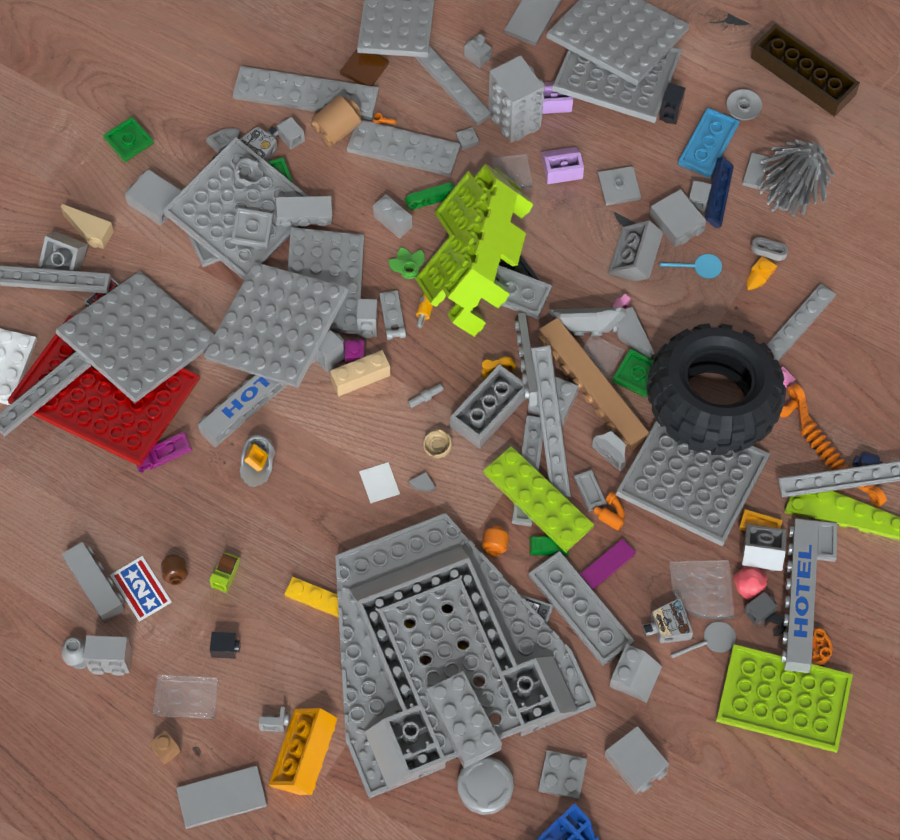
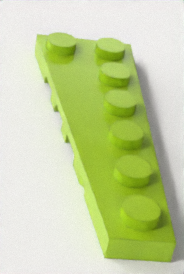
[784,491,900,540]

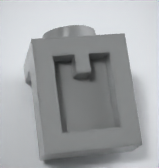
[259,706,290,732]

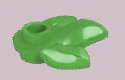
[388,247,425,279]

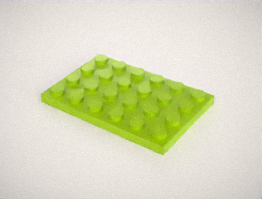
[716,644,853,753]

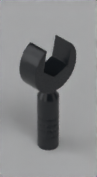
[765,615,786,636]

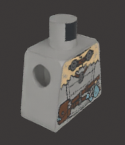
[642,598,693,643]

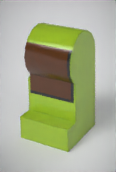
[209,552,240,593]

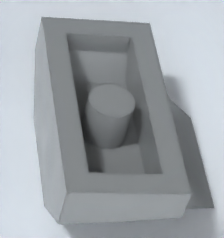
[592,431,626,471]

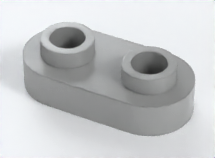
[751,237,788,261]

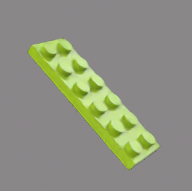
[483,446,594,552]

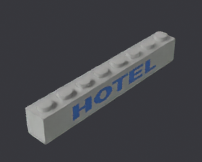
[198,357,315,447]
[781,519,819,673]

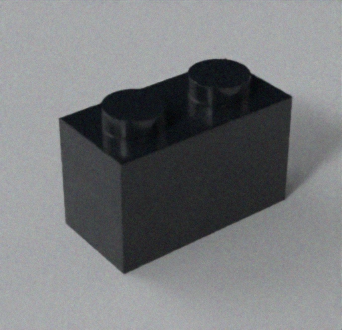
[659,83,686,125]

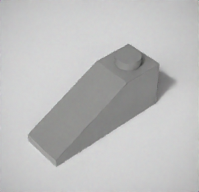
[611,307,655,360]

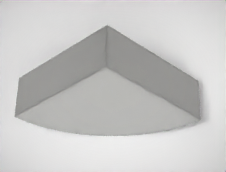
[409,472,436,492]

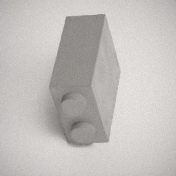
[125,170,181,226]
[649,189,706,247]
[604,726,669,794]

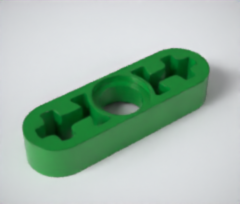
[405,183,455,210]

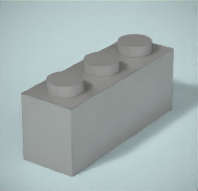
[275,196,332,227]

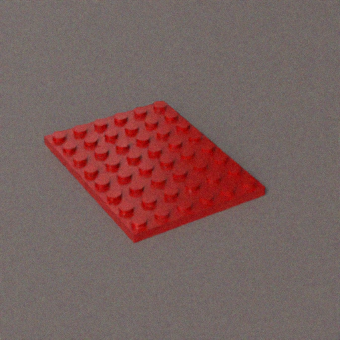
[7,315,200,467]

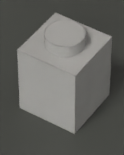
[277,117,305,150]
[689,181,711,212]

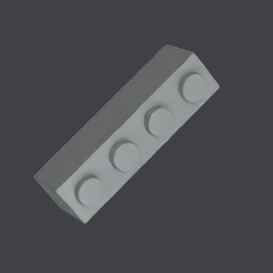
[62,542,125,623]

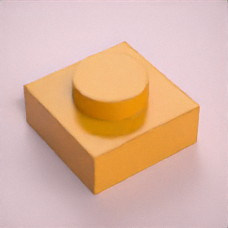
[244,444,268,471]

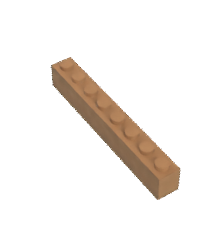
[538,317,649,452]

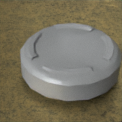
[457,757,514,815]

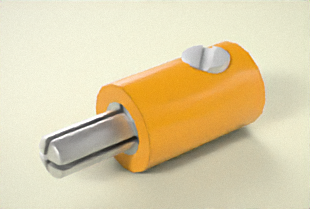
[416,294,433,328]

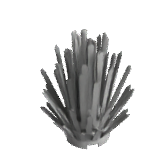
[758,140,835,217]

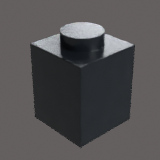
[210,632,240,659]

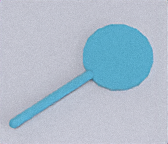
[659,254,722,279]

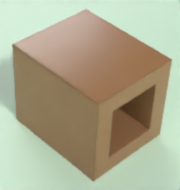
[149,730,181,765]

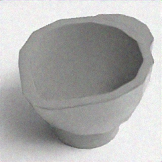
[61,637,87,669]

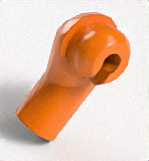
[780,400,798,418]

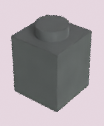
[744,592,778,627]

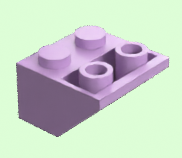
[542,81,573,114]
[540,147,584,184]

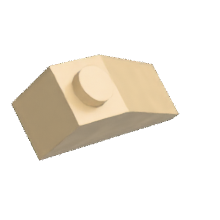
[61,204,114,249]

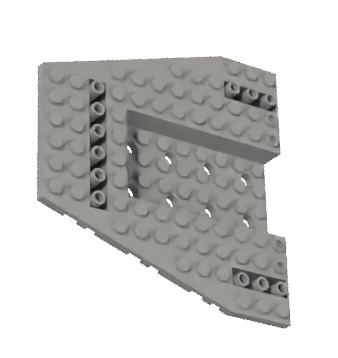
[335,513,596,799]

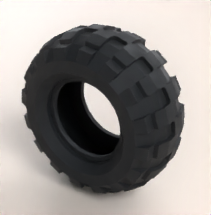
[647,323,786,455]

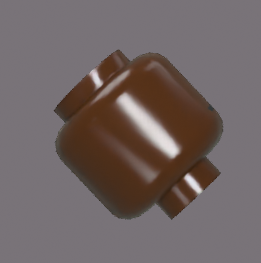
[161,554,188,585]

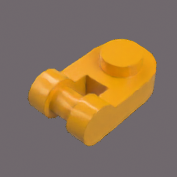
[481,356,516,379]

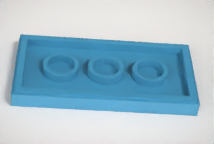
[677,107,740,178]

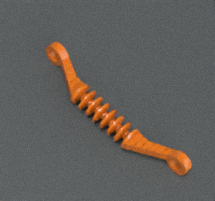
[787,383,887,507]

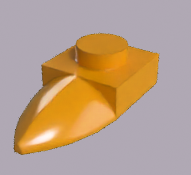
[746,256,777,290]

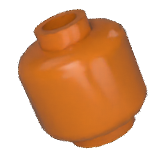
[482,526,509,556]

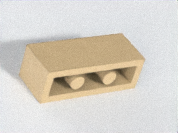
[330,350,390,397]

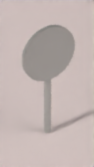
[671,622,736,658]

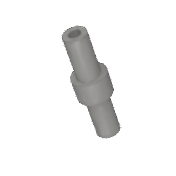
[407,384,444,408]

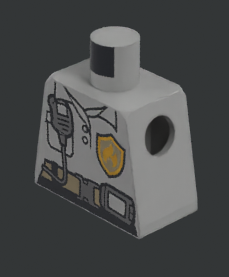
[239,127,279,162]

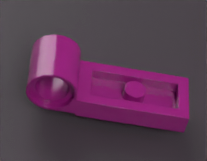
[136,432,193,473]

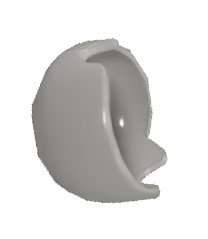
[234,158,263,186]

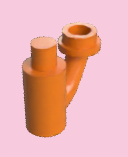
[593,491,625,531]

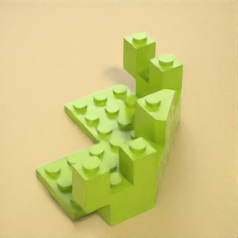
[415,164,534,337]

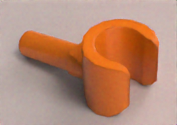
[372,113,397,125]

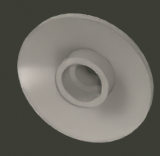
[726,89,762,120]

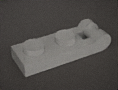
[379,291,406,340]

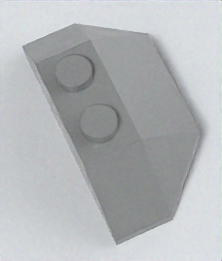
[549,307,627,337]

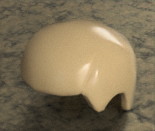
[423,429,452,459]

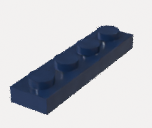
[705,157,734,228]

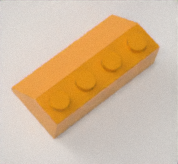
[268,708,338,795]

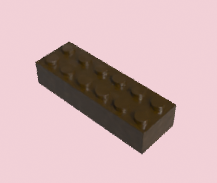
[751,24,860,117]

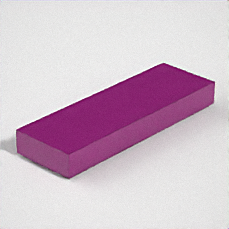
[580,539,636,590]

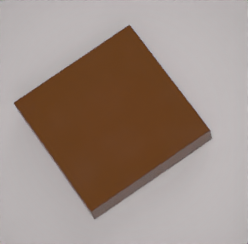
[340,49,389,86]

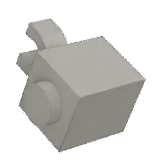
[464,34,492,69]

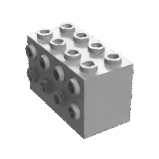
[488,55,545,143]

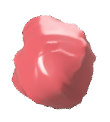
[734,566,768,600]

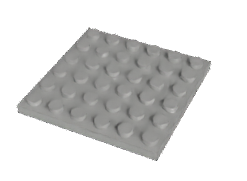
[546,0,690,86]
[552,47,682,123]
[163,137,309,280]
[203,262,349,388]
[56,271,215,403]
[616,421,770,546]

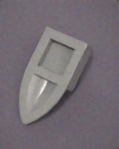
[206,128,240,153]

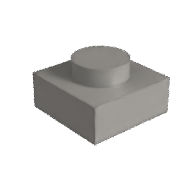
[456,127,479,150]

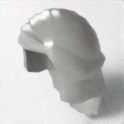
[240,435,275,487]

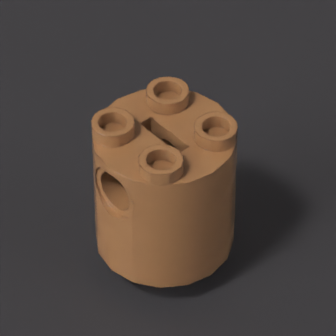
[310,95,362,147]

